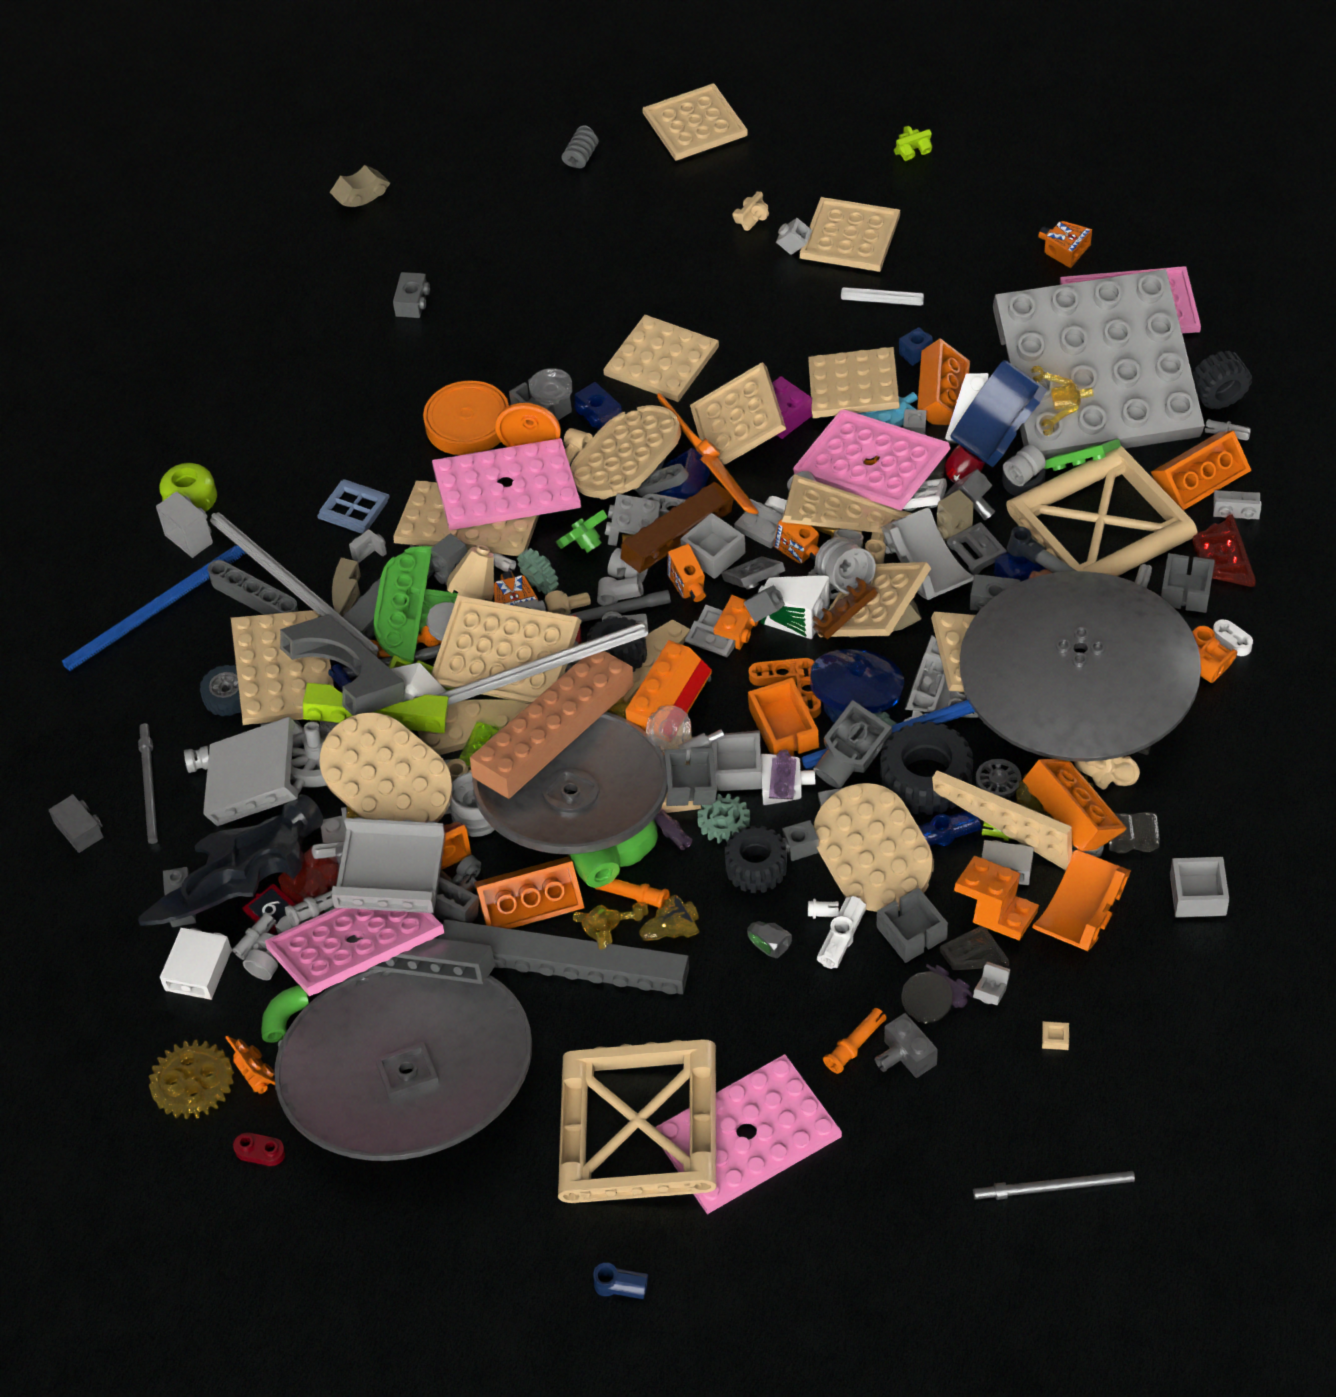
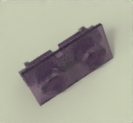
[769,750,796,800]
[920,964,973,1008]

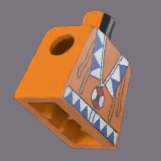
[1039,221,1092,268]
[774,519,820,563]
[667,543,706,602]
[494,571,538,606]

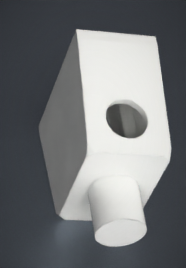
[761,754,815,805]

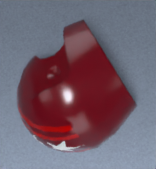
[945,444,985,483]

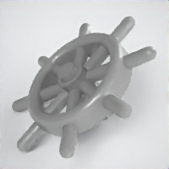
[290,720,339,794]

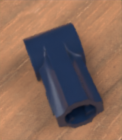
[593,1263,648,1299]

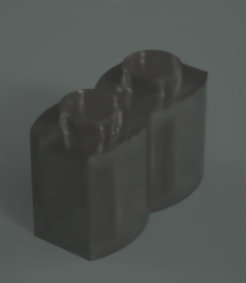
[1108,812,1160,853]

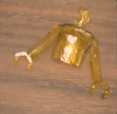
[1031,366,1094,436]
[573,902,648,950]

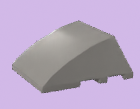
[905,636,979,718]

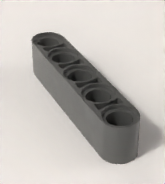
[207,560,299,615]

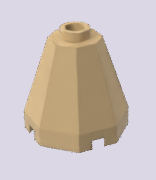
[446,545,494,601]

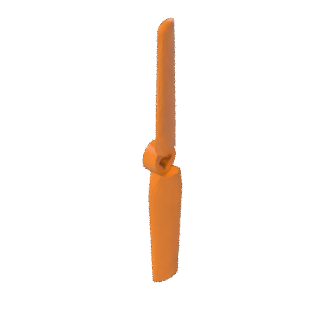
[657,393,759,514]

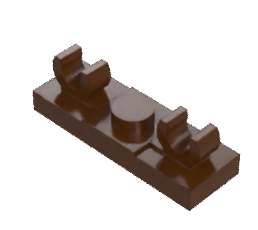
[813,577,878,640]

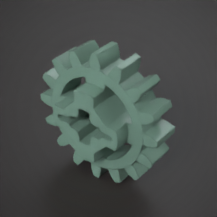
[517,548,559,594]
[698,794,750,843]

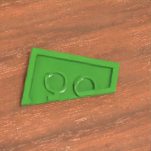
[1044,438,1121,471]

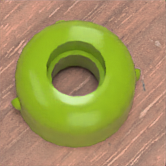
[159,463,217,512]

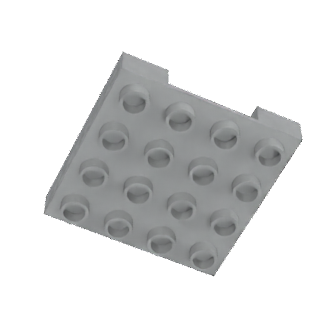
[993,269,1205,459]

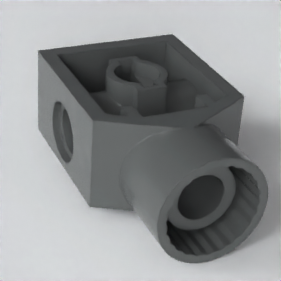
[813,700,892,789]

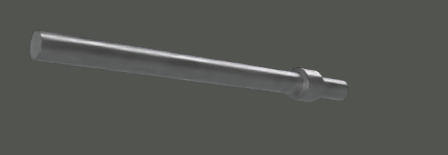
[138,724,158,844]
[973,1171,1135,1200]

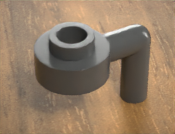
[439,855,481,886]

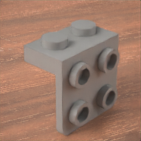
[605,494,660,546]

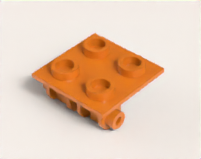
[225,1036,275,1094]

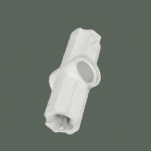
[817,896,866,969]

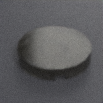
[901,971,953,1023]

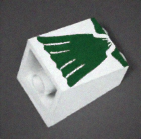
[758,575,829,639]

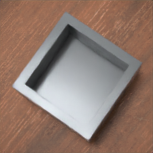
[156,491,213,558]
[681,513,745,579]
[712,733,762,791]
[1170,857,1229,917]

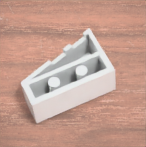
[944,373,988,443]
[391,663,446,702]

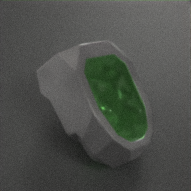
[747,922,792,958]

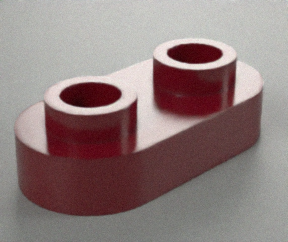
[233,1133,285,1166]

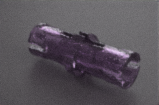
[653,808,692,850]

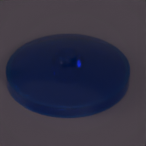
[809,649,904,713]

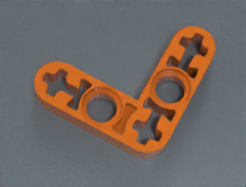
[749,658,821,719]

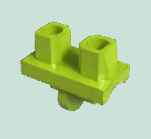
[894,126,932,161]

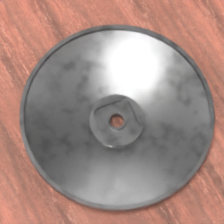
[473,712,667,854]

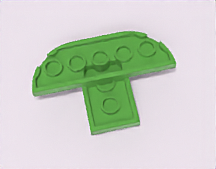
[374,546,458,664]

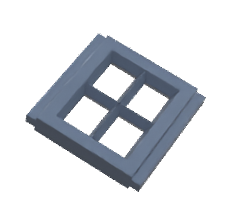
[317,479,390,534]

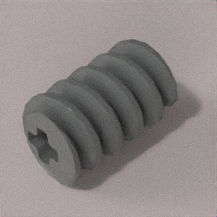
[562,125,599,168]

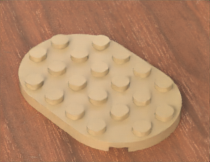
[570,405,681,499]
[320,713,452,822]
[814,783,934,912]

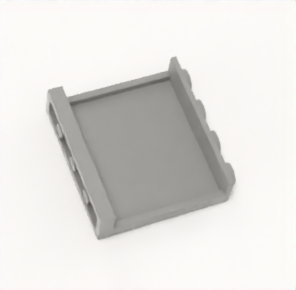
[203,717,302,826]
[331,817,446,913]

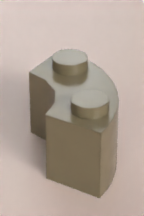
[330,165,390,207]

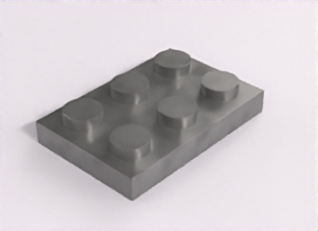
[721,556,785,589]

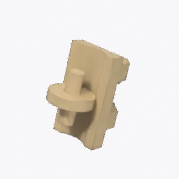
[733,192,769,231]

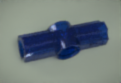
[918,811,981,846]

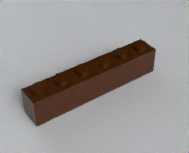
[620,482,734,573]

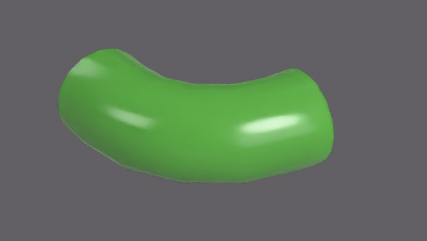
[261,985,309,1042]

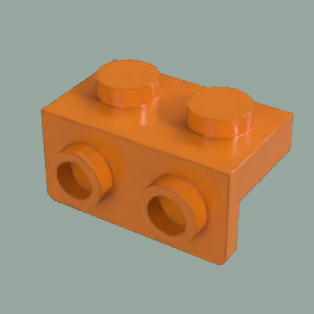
[714,595,759,650]

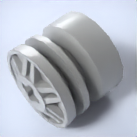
[815,537,876,594]
[450,772,495,837]

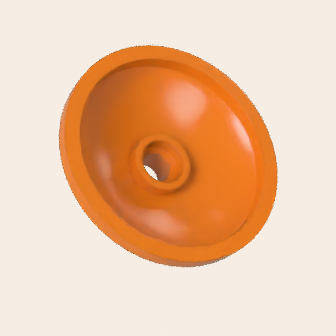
[495,403,561,447]

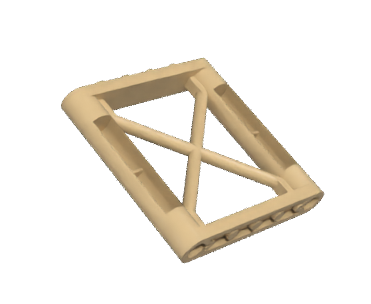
[1006,446,1197,576]
[558,1040,716,1203]

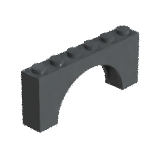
[280,614,405,716]

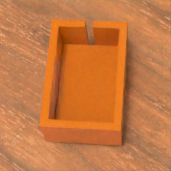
[748,678,819,756]

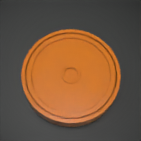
[423,381,509,455]

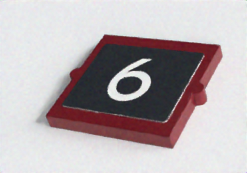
[242,884,296,934]

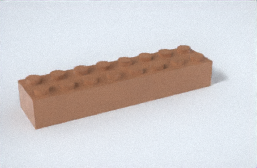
[470,651,634,799]

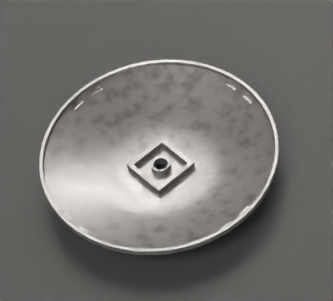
[960,571,1201,762]
[275,969,532,1161]

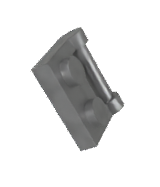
[947,522,1007,574]

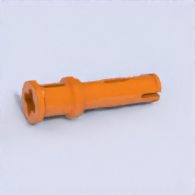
[595,879,670,911]
[823,1008,886,1074]

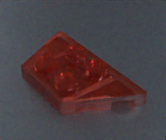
[1193,514,1256,587]

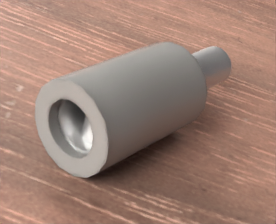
[678,729,725,762]

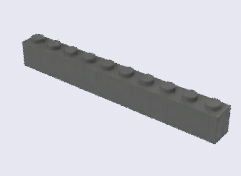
[438,919,689,994]

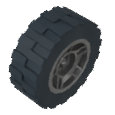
[200,665,241,716]

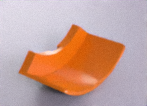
[1032,850,1131,951]

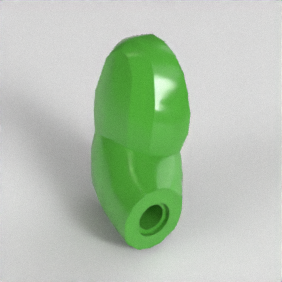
[568,820,658,888]

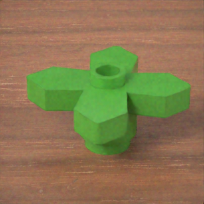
[556,510,608,553]

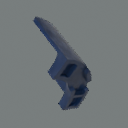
[950,360,1047,467]

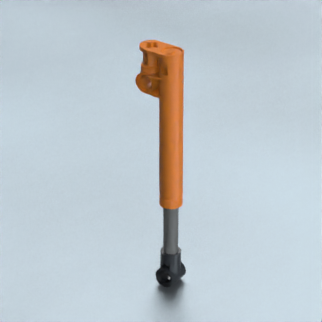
[1007,526,1238,683]

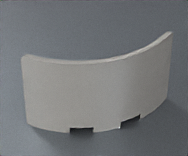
[881,508,974,600]

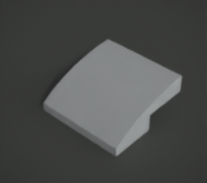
[685,605,735,657]

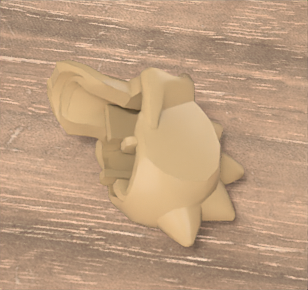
[1074,756,1140,789]

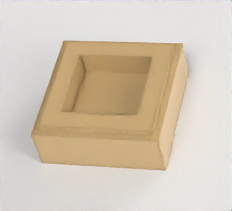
[1042,1021,1069,1050]

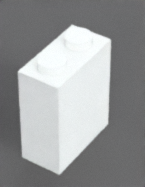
[160,928,232,1000]

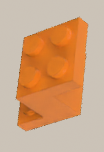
[954,856,1039,941]

